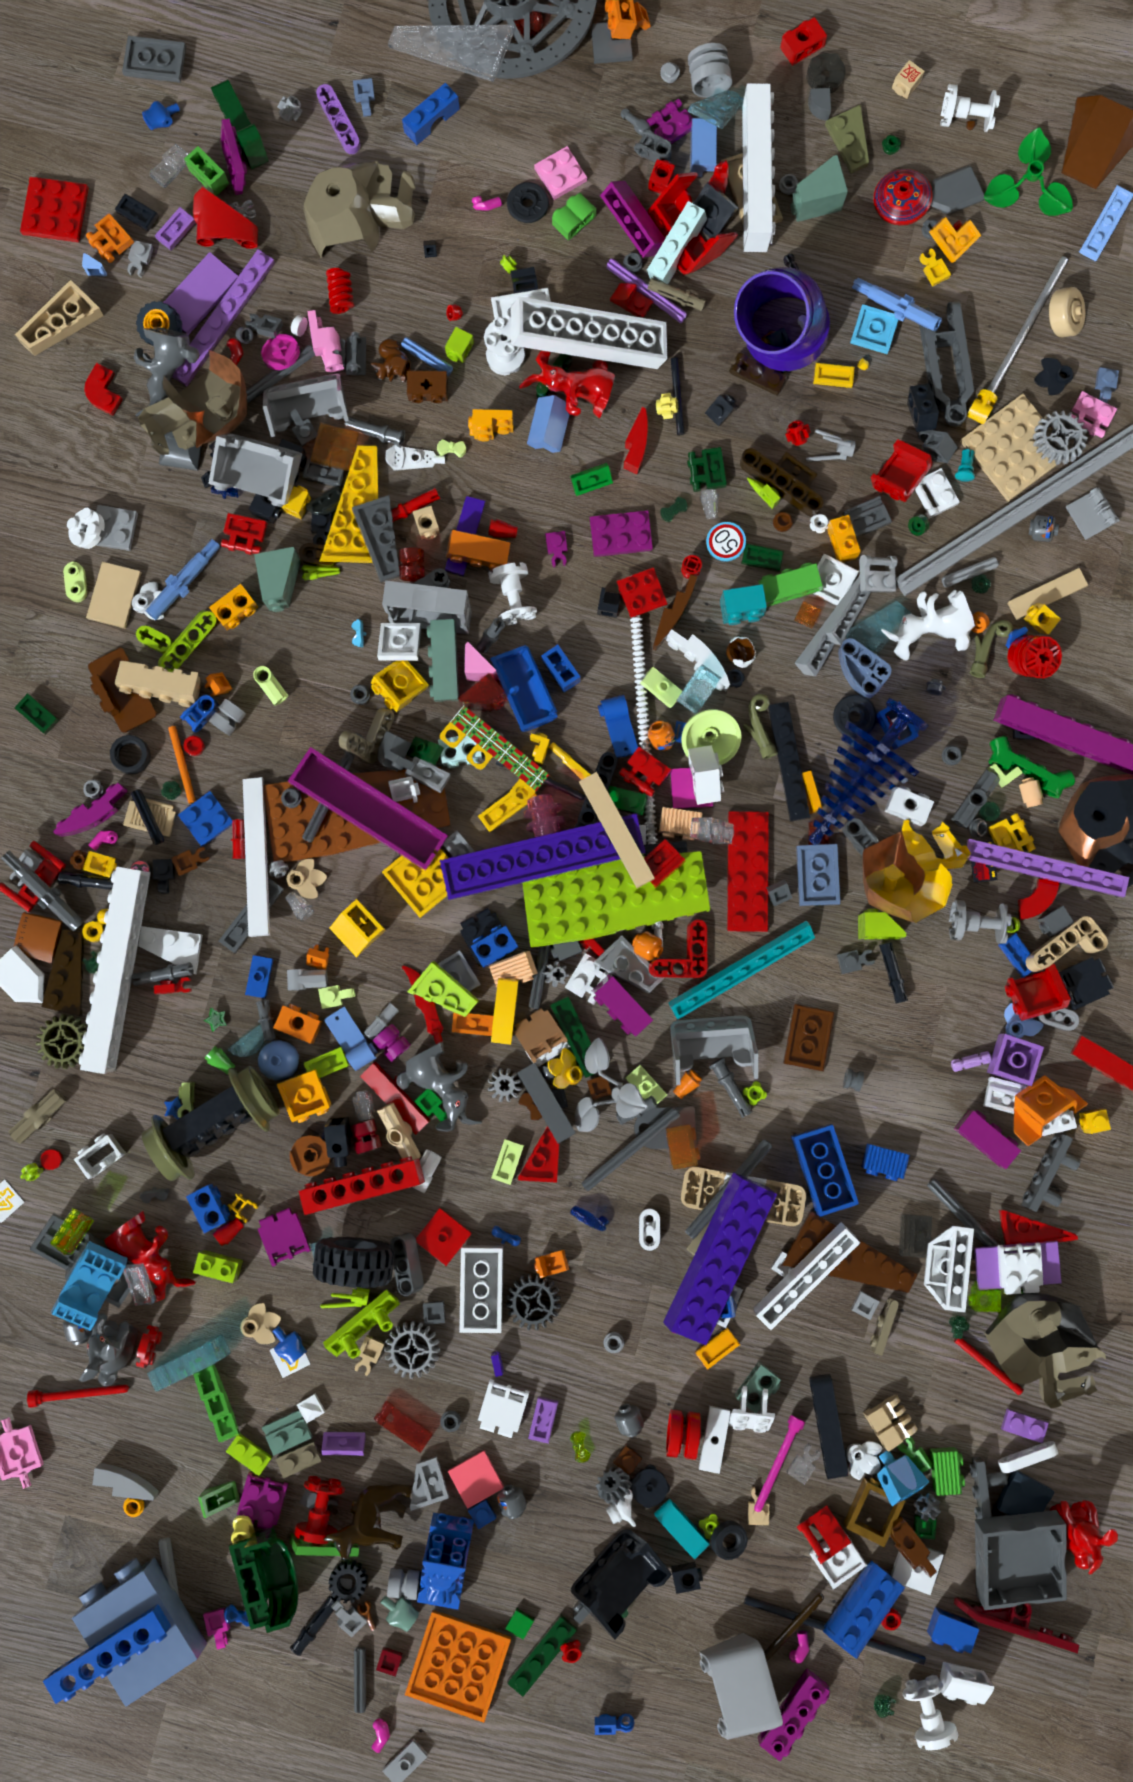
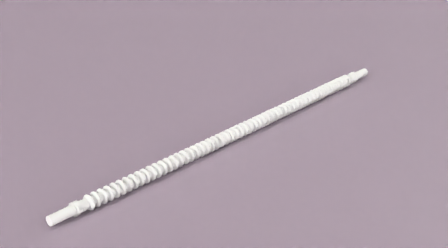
[630,575,664,947]

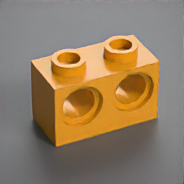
[209,584,258,630]

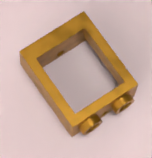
[843,1477,905,1547]

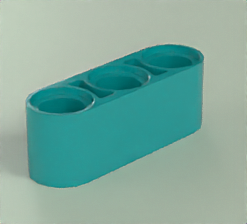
[654,1499,710,1559]

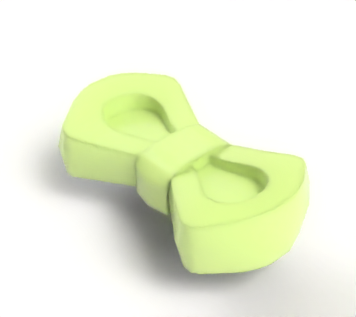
[437,439,467,458]

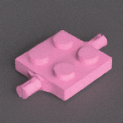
[0,1417,44,1489]

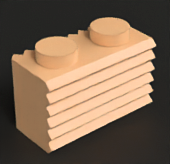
[659,807,702,841]
[489,951,538,987]

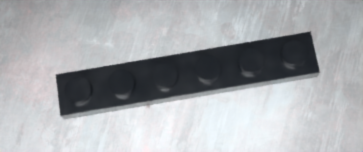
[768,702,810,822]

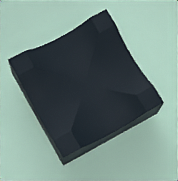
[995,1470,1055,1515]

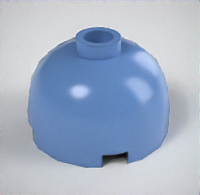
[258,1040,299,1081]

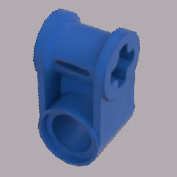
[180,695,219,733]

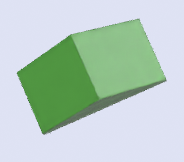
[198,1481,240,1518]

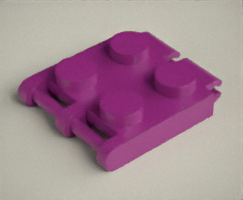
[258,1207,311,1267]
[237,1472,289,1529]

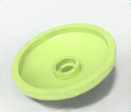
[681,709,741,765]

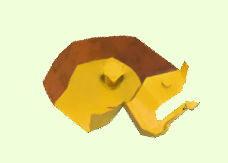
[863,820,971,923]

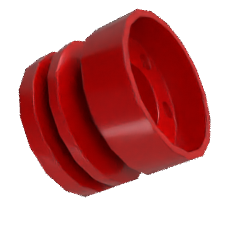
[1007,635,1062,679]

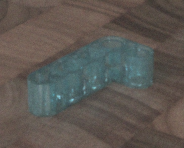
[147,1334,231,1392]

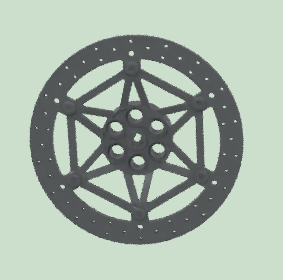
[428,0,597,79]

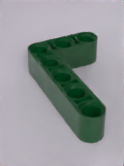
[211,79,269,170]

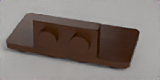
[88,648,157,733]

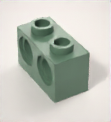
[734,1361,781,1414]

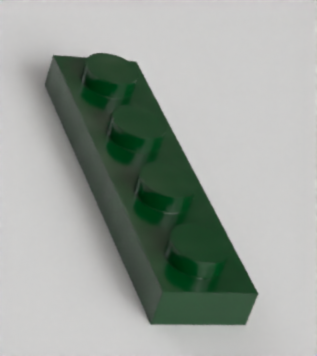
[550,997,593,1078]
[507,1614,577,1697]

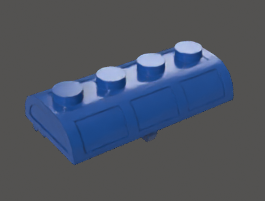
[490,645,558,732]
[823,1560,905,1659]

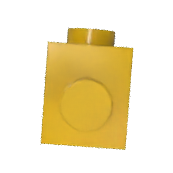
[83,851,117,878]

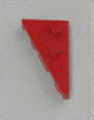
[518,1126,559,1183]
[999,1209,1078,1245]

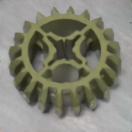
[36,1014,87,1069]

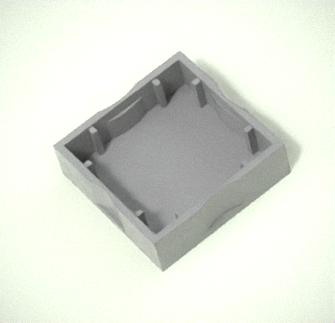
[382,580,472,635]

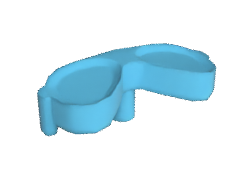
[352,619,367,648]

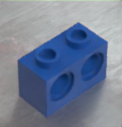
[471,925,519,968]
[186,1184,230,1233]

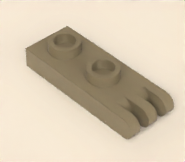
[870,1297,899,1356]

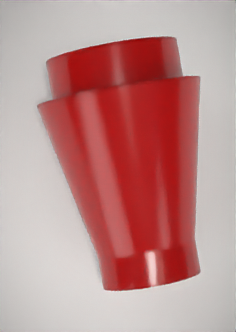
[488,518,518,538]
[212,1217,244,1246]

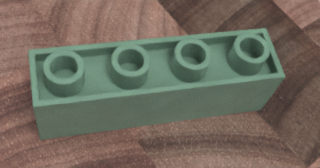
[427,619,459,702]

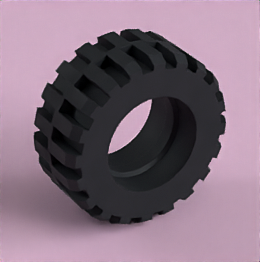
[313,1237,395,1288]

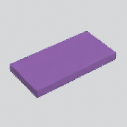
[163,252,238,335]
[974,1241,1061,1290]

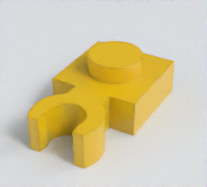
[919,248,951,287]

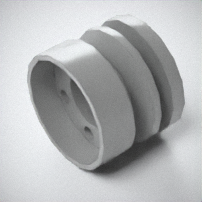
[688,43,732,98]

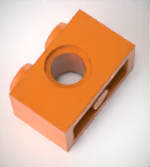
[273,1004,323,1044]

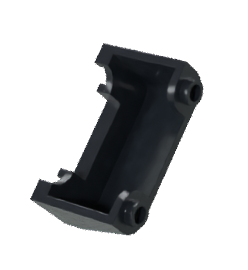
[571,1529,672,1640]

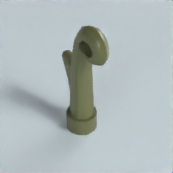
[970,620,1013,678]
[743,694,778,759]

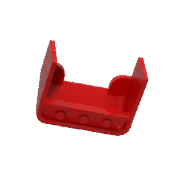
[647,172,738,274]

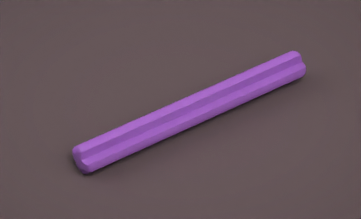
[606,258,687,323]

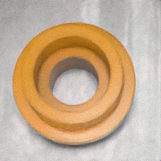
[123,1498,145,1517]

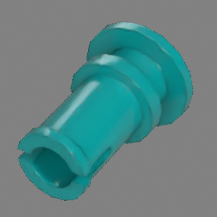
[955,449,975,482]

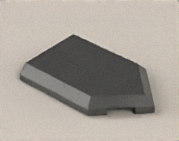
[930,165,984,215]

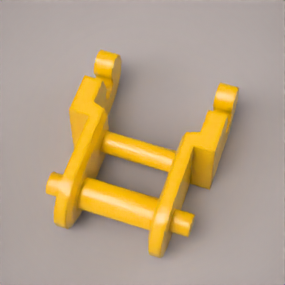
[227,1193,259,1223]

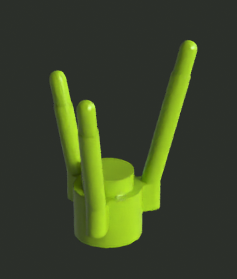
[320,1287,370,1308]

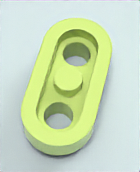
[63,562,88,602]

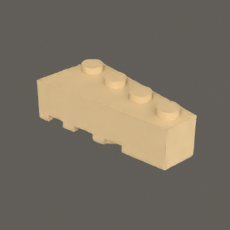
[15,280,103,356]
[115,661,202,707]

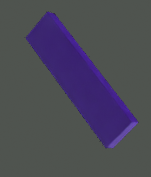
[445,496,485,577]

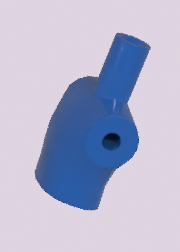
[142,101,180,130]
[272,1326,307,1365]

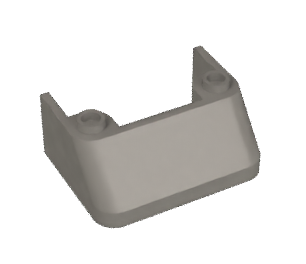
[263,374,349,437]
[670,1015,758,1085]

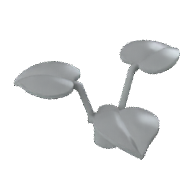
[575,1038,648,1132]

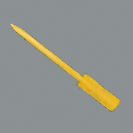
[548,742,591,780]

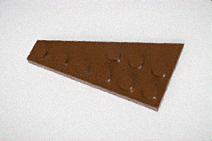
[781,1211,918,1293]

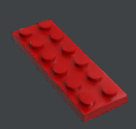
[727,811,768,932]

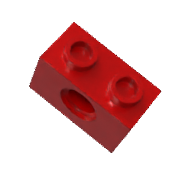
[780,17,827,66]

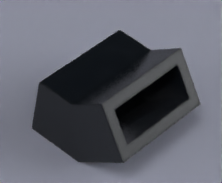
[510,267,538,294]

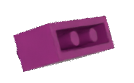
[591,974,653,1037]
[953,1110,1021,1169]

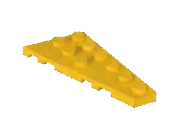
[320,445,378,563]

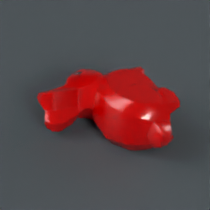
[709,160,729,195]

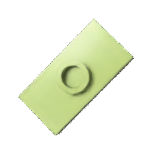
[640,667,683,708]
[625,1065,667,1104]

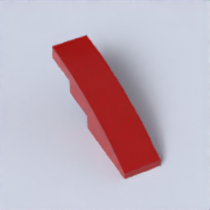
[1070,1036,1133,1091]

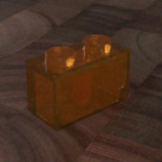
[665,1124,700,1170]

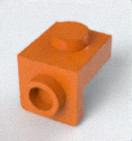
[535,1250,570,1278]

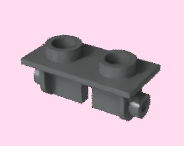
[346,332,366,375]

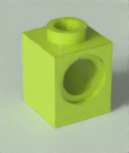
[445,327,474,363]

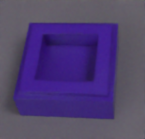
[491,1351,504,1377]

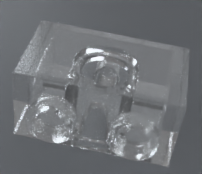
[690,818,734,844]

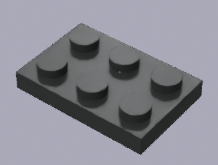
[122,36,186,83]

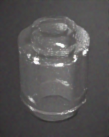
[352,1090,376,1121]

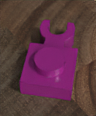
[545,531,567,568]

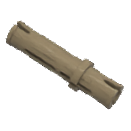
[647,277,706,311]

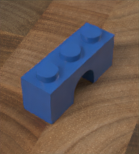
[402,83,460,145]

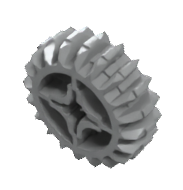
[1032,410,1088,465]
[384,1321,440,1379]

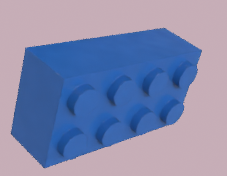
[791,1124,859,1217]

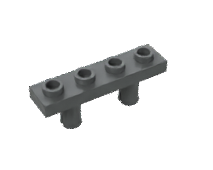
[1021,1133,1081,1212]
[970,1457,1010,1519]

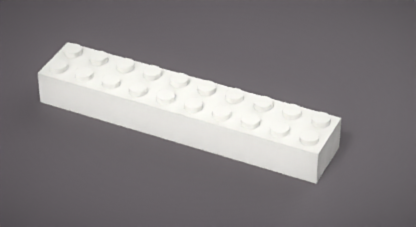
[79,867,151,1074]

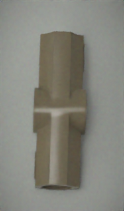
[8,1089,67,1144]

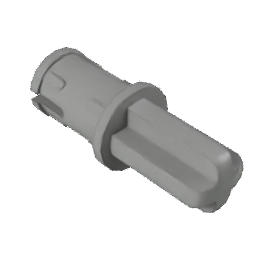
[364,1003,399,1040]

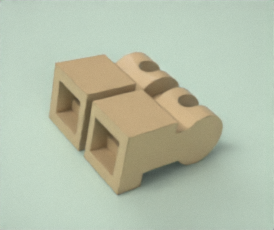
[863,1395,918,1452]

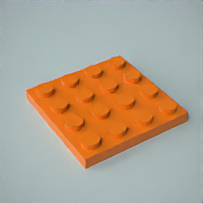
[405,1610,511,1723]

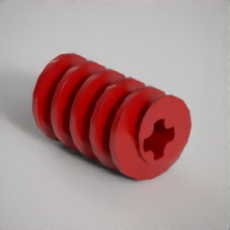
[326,268,354,314]

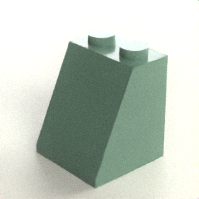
[790,155,848,222]
[254,547,301,612]

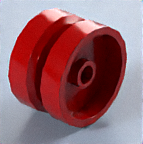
[666,1409,701,1460]

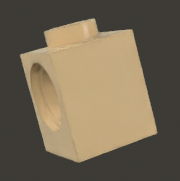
[413,506,440,540]

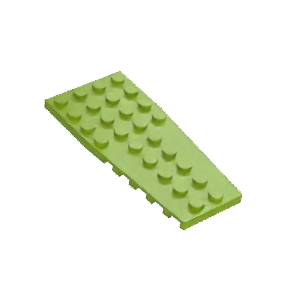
[522,851,710,948]

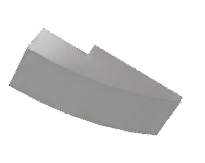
[92,1463,159,1501]

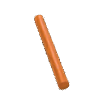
[168,726,196,804]

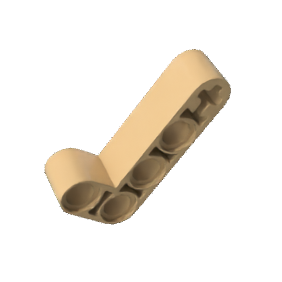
[1026,916,1108,972]

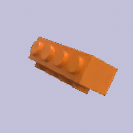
[605,0,637,39]

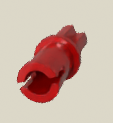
[230,819,245,859]

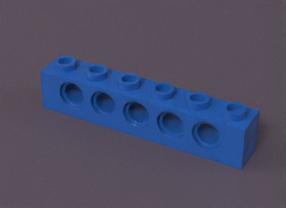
[43,1604,171,1704]

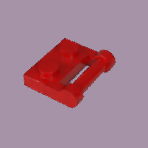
[797,1506,852,1564]

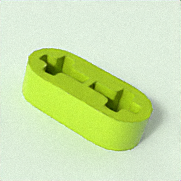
[136,625,173,654]

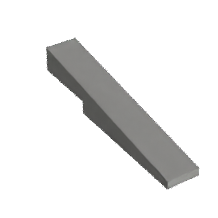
[795,575,871,676]

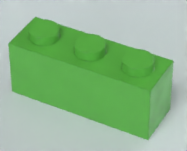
[758,563,823,607]

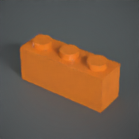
[446,530,511,571]

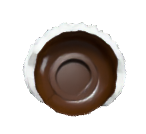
[726,636,756,668]

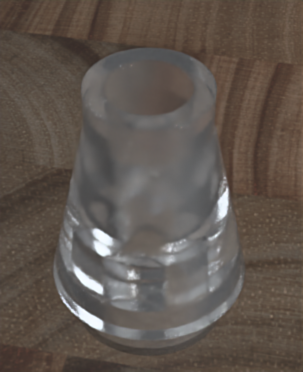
[700,489,719,519]
[285,891,314,921]

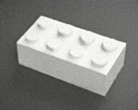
[460,1245,503,1333]

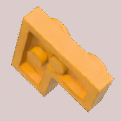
[929,217,981,263]

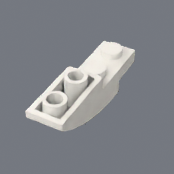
[666,630,730,692]

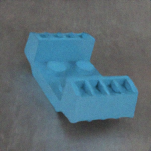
[51,1241,128,1331]

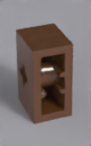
[407,371,448,404]

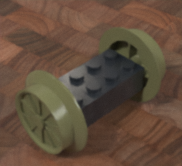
[142,1066,280,1181]

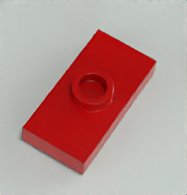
[578,939,604,957]

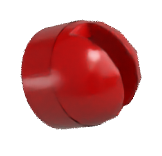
[446,304,463,321]

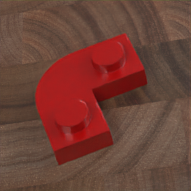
[84,363,123,416]

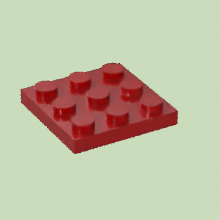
[20,177,89,243]

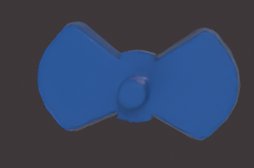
[491,1226,521,1246]
[224,1604,250,1627]

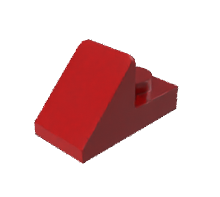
[610,283,653,318]

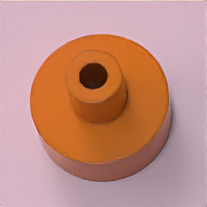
[972,611,990,633]

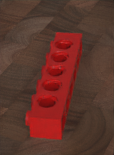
[298,1156,425,1215]

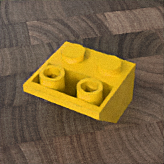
[330,899,386,958]

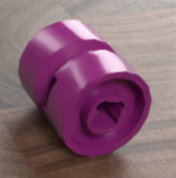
[373,1024,411,1062]

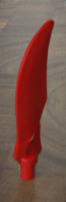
[402,966,444,1045]

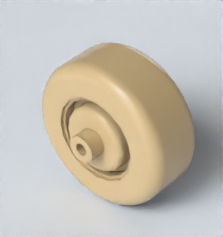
[1049,287,1085,338]

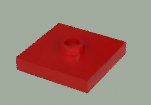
[416,1208,472,1266]

